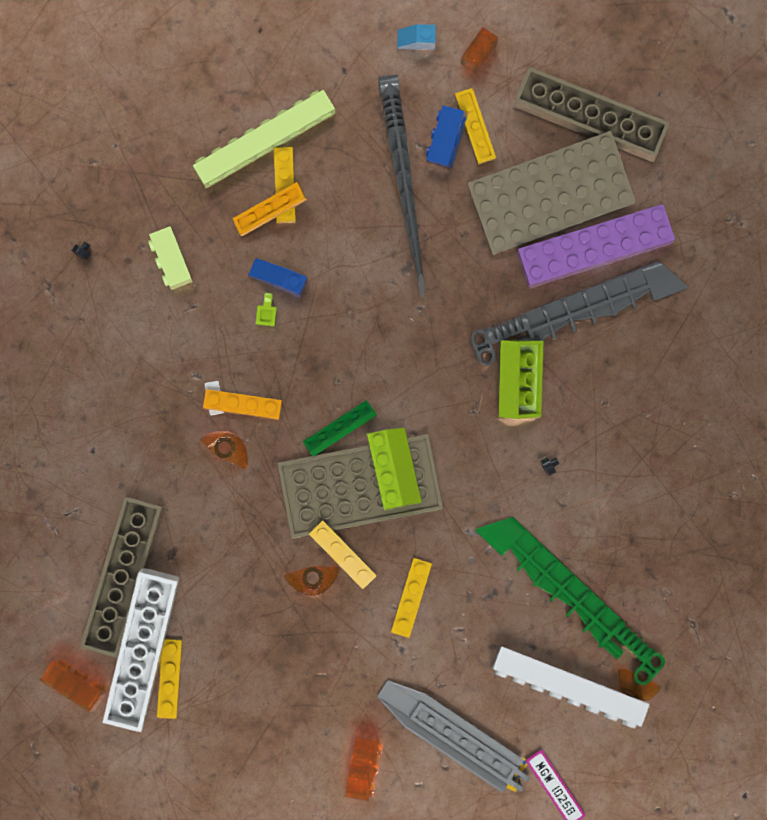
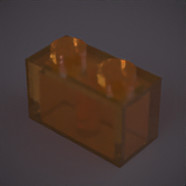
[461,27,498,74]

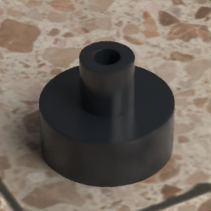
[71,241,91,261]
[539,457,560,477]

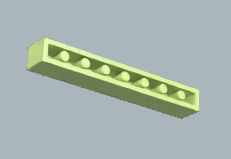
[193,90,335,188]

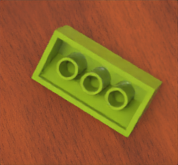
[499,340,544,419]
[367,428,422,511]

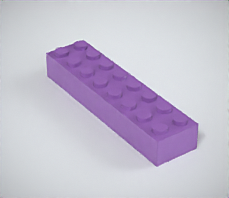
[517,204,675,289]

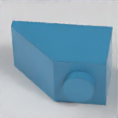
[397,24,436,50]

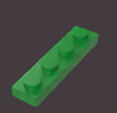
[302,400,377,457]

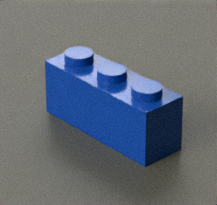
[426,105,468,169]

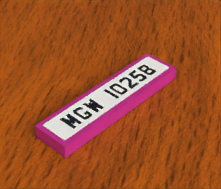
[525,750,586,820]

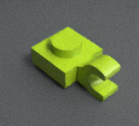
[256,293,277,327]

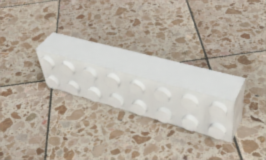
[103,568,180,732]
[491,647,650,729]

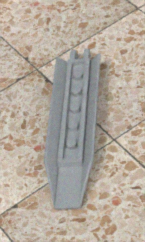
[377,680,530,793]

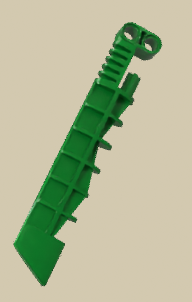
[476,517,665,686]

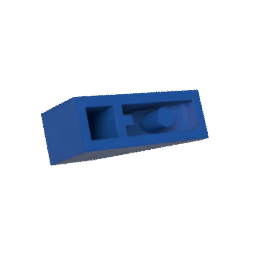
[248,258,308,298]

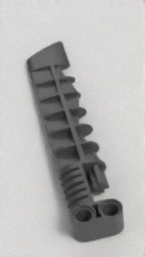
[378,74,425,298]
[469,261,687,366]

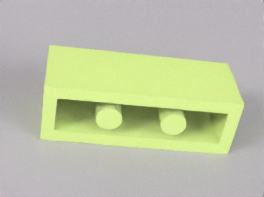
[148,226,193,290]

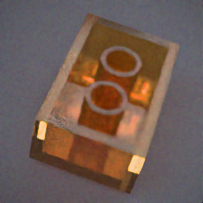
[40,659,107,712]
[345,736,383,801]

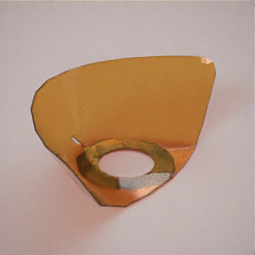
[200,431,248,469]
[284,566,339,596]
[618,669,661,701]

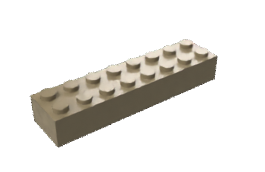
[513,67,670,162]
[80,496,164,658]

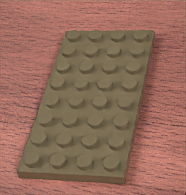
[467,131,636,255]
[277,434,443,539]

